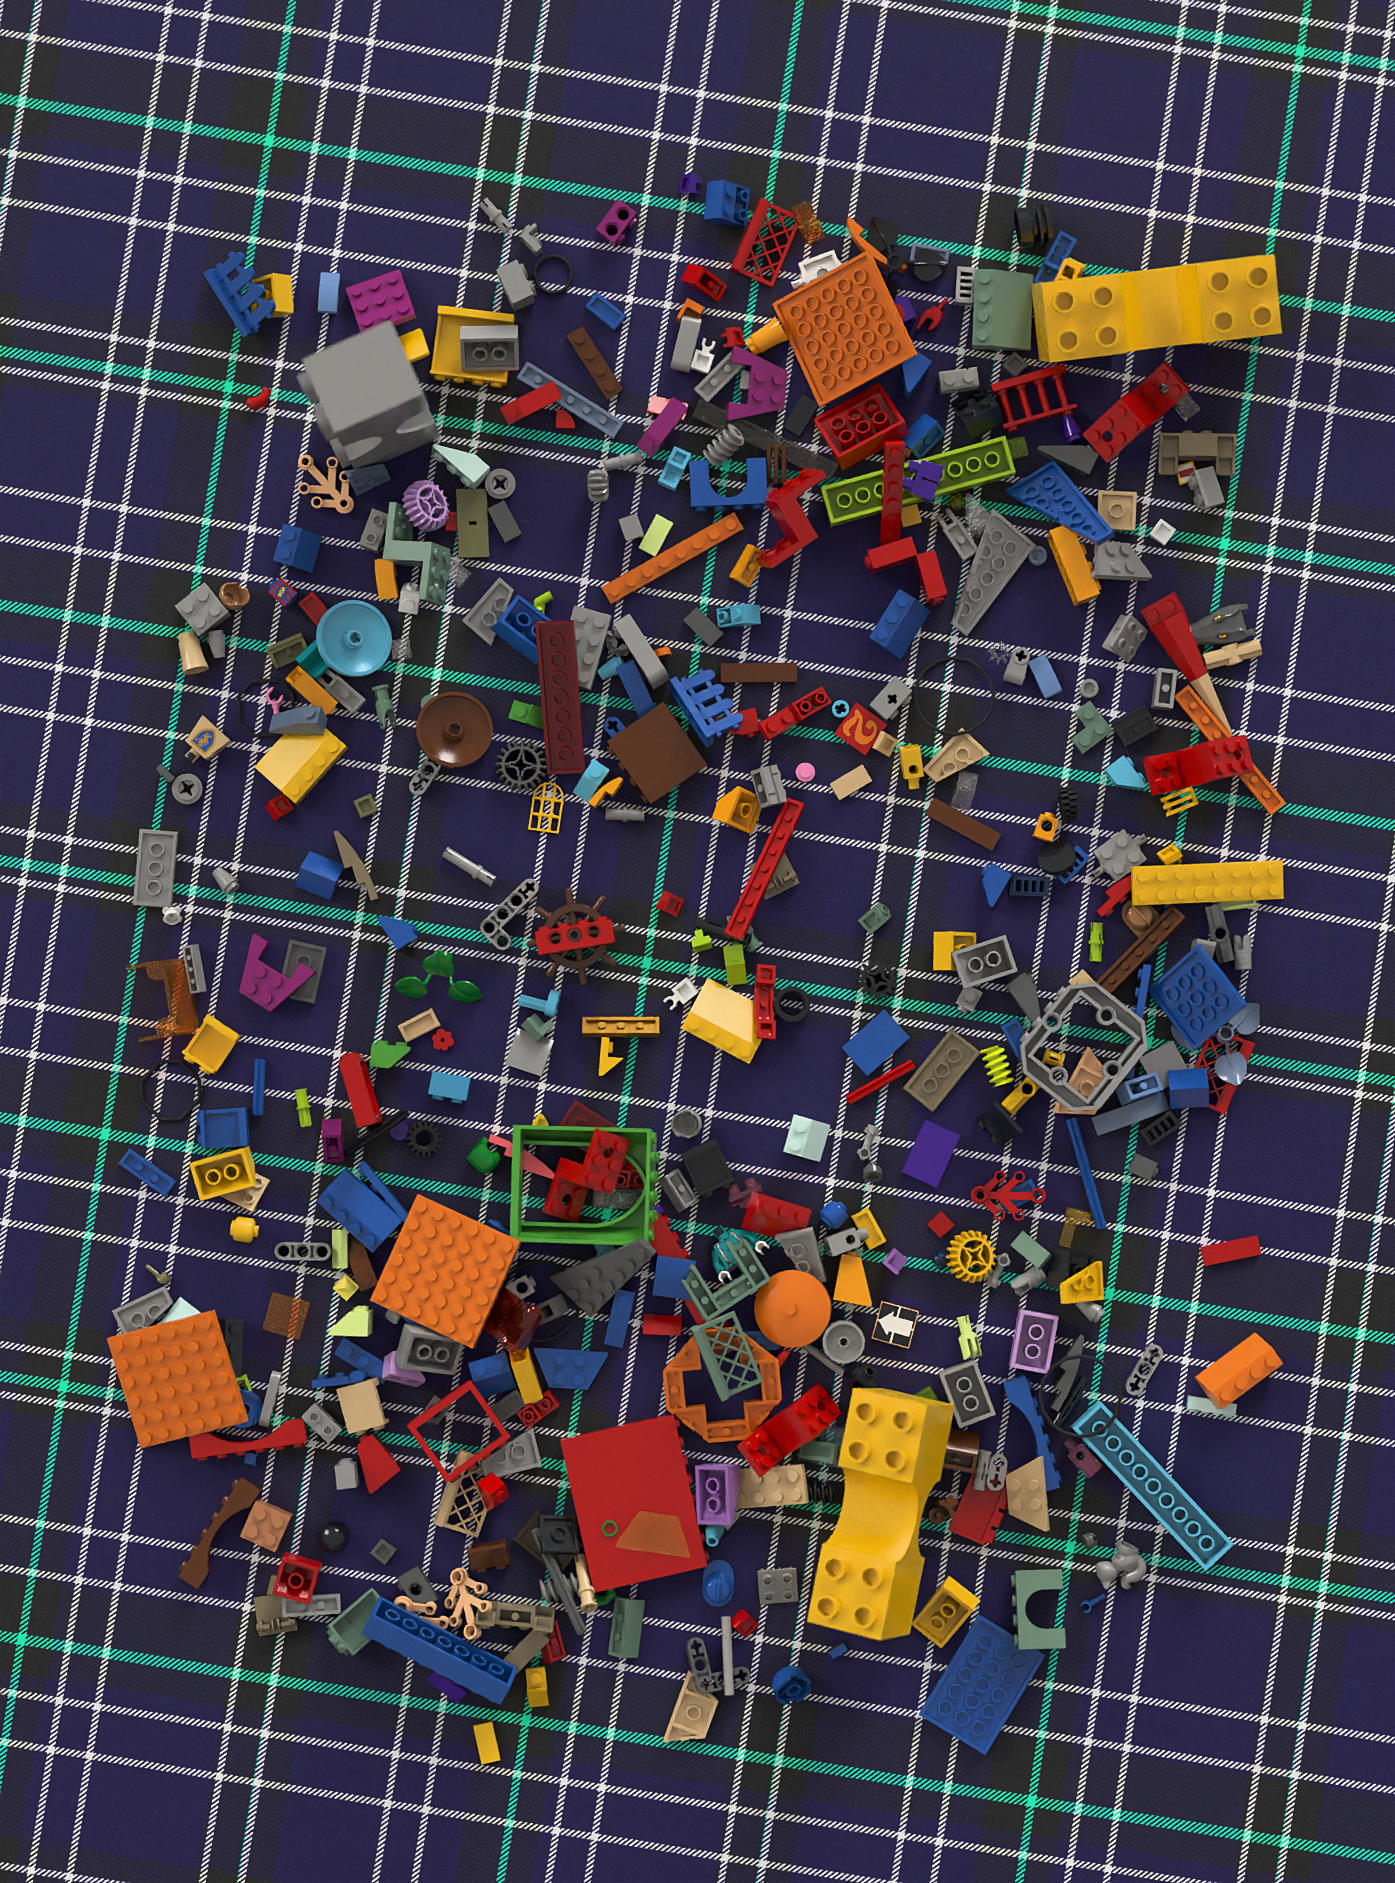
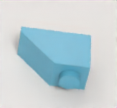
[573,759,610,803]

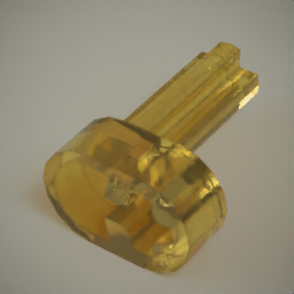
[1059,1207,1092,1248]

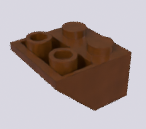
[943,1428,980,1473]

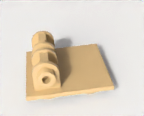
[219,1173,270,1212]

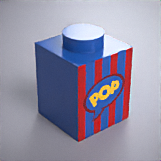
[267,577,299,609]

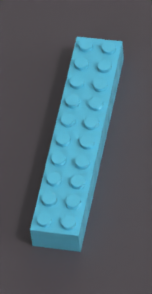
[1071,1400,1234,1571]

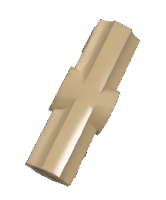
[1202,639,1262,670]

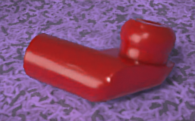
[246,387,272,410]

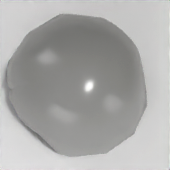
[671,1109,702,1138]

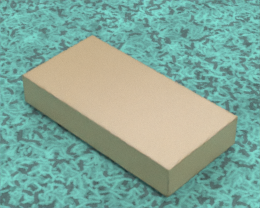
[829,764,872,801]
[398,1008,441,1043]

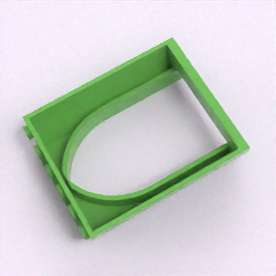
[510,1125,659,1245]

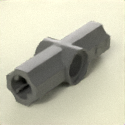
[1205,904,1235,963]

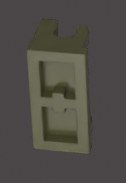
[266,633,308,669]

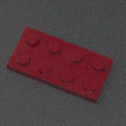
[559,1100,628,1167]

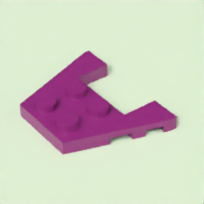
[726,346,787,421]
[239,933,316,1012]

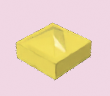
[333,1274,359,1301]

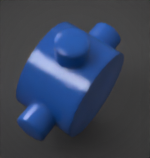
[243,1451,259,1466]

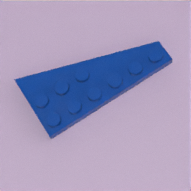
[1006,460,1115,546]

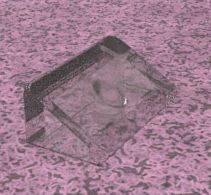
[1162,387,1201,422]

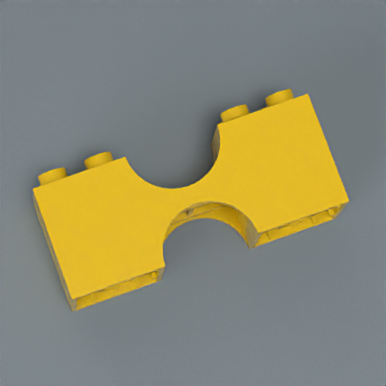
[1031,255,1282,362]
[807,1388,955,1640]

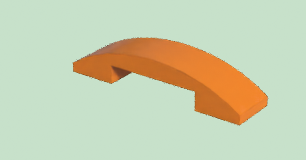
[846,217,907,273]

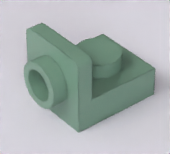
[858,902,891,935]

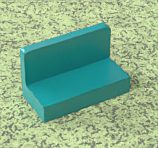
[295,640,330,680]

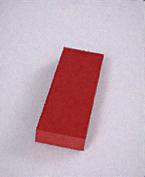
[1200,1235,1261,1266]

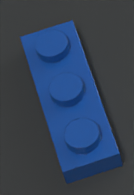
[334,1337,386,1384]

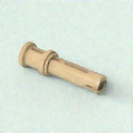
[574,1554,598,1612]

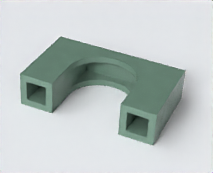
[1011,1569,1066,1650]

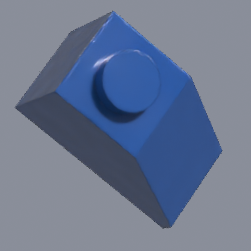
[980,863,1012,908]

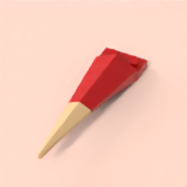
[1140,592,1232,736]

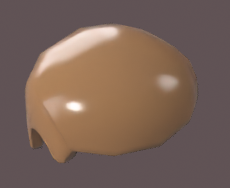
[219,582,250,610]

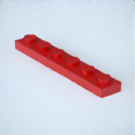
[880,440,905,546]

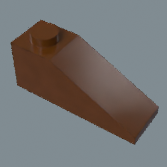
[348,1233,379,1292]

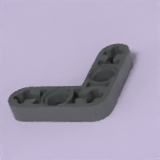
[686,1637,751,1694]

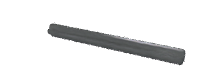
[531,1527,587,1635]

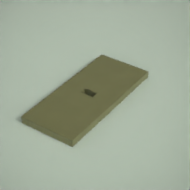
[456,489,489,558]

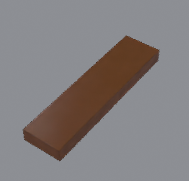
[721,663,797,683]
[925,797,1001,851]

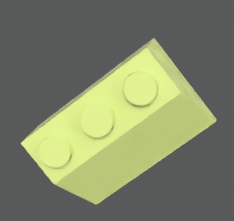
[329,1305,374,1336]

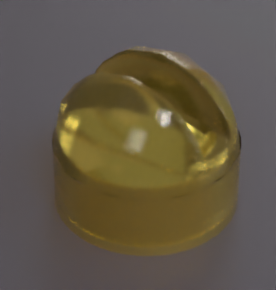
[948,493,965,510]

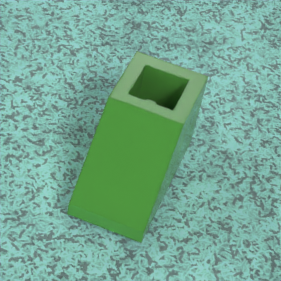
[370,1040,412,1068]

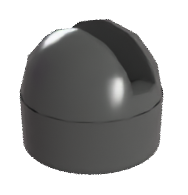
[1081,1532,1098,1550]

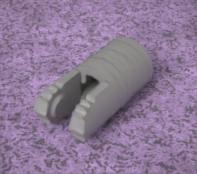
[1234,935,1252,970]
[1011,1266,1047,1296]

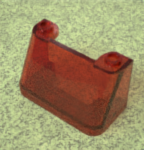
[483,1285,543,1356]

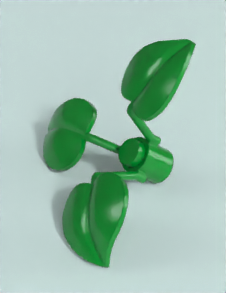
[395,949,483,1002]

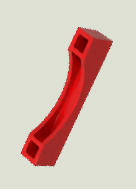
[189,1418,309,1461]

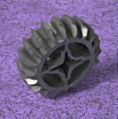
[495,740,547,792]

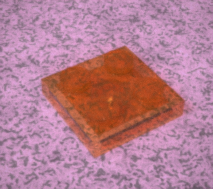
[262,1292,311,1340]

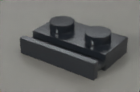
[1111,704,1158,747]

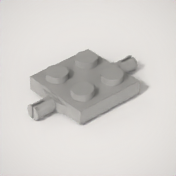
[1091,829,1148,883]

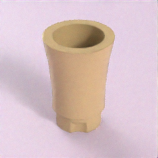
[178,631,209,675]

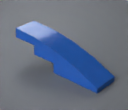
[1032,231,1077,307]

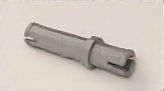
[442,847,497,887]

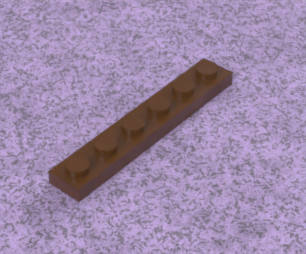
[1096,905,1187,995]

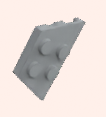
[1091,542,1152,581]

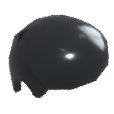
[318,1521,350,1553]

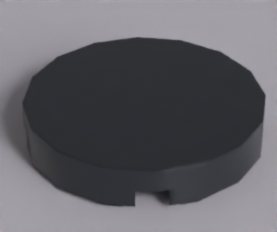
[1038,841,1077,876]

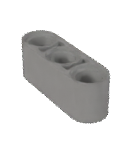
[670,315,702,373]
[275,1242,332,1261]

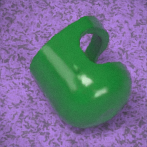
[466,1136,501,1174]

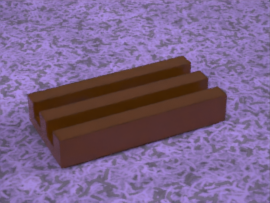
[766,445,787,484]

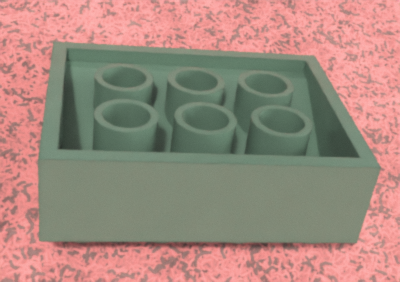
[972,269,1034,351]

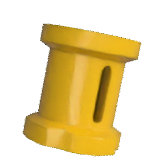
[1042,1047,1066,1067]

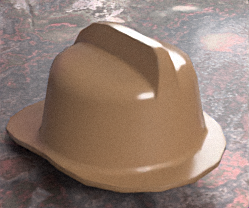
[1122,899,1160,938]

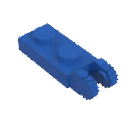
[311,1369,368,1388]

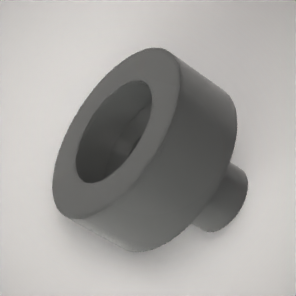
[863,1162,882,1182]

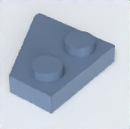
[345,464,391,496]

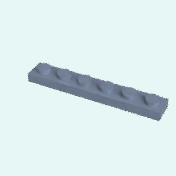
[517,362,624,439]

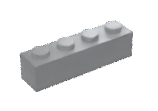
[182,944,207,994]

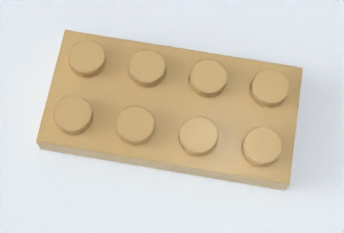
[736,1464,809,1509]

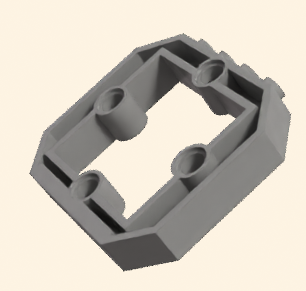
[1019,982,1148,1112]

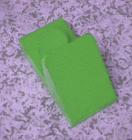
[508,700,543,730]

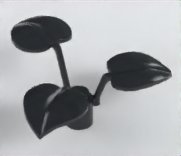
[867,217,948,299]

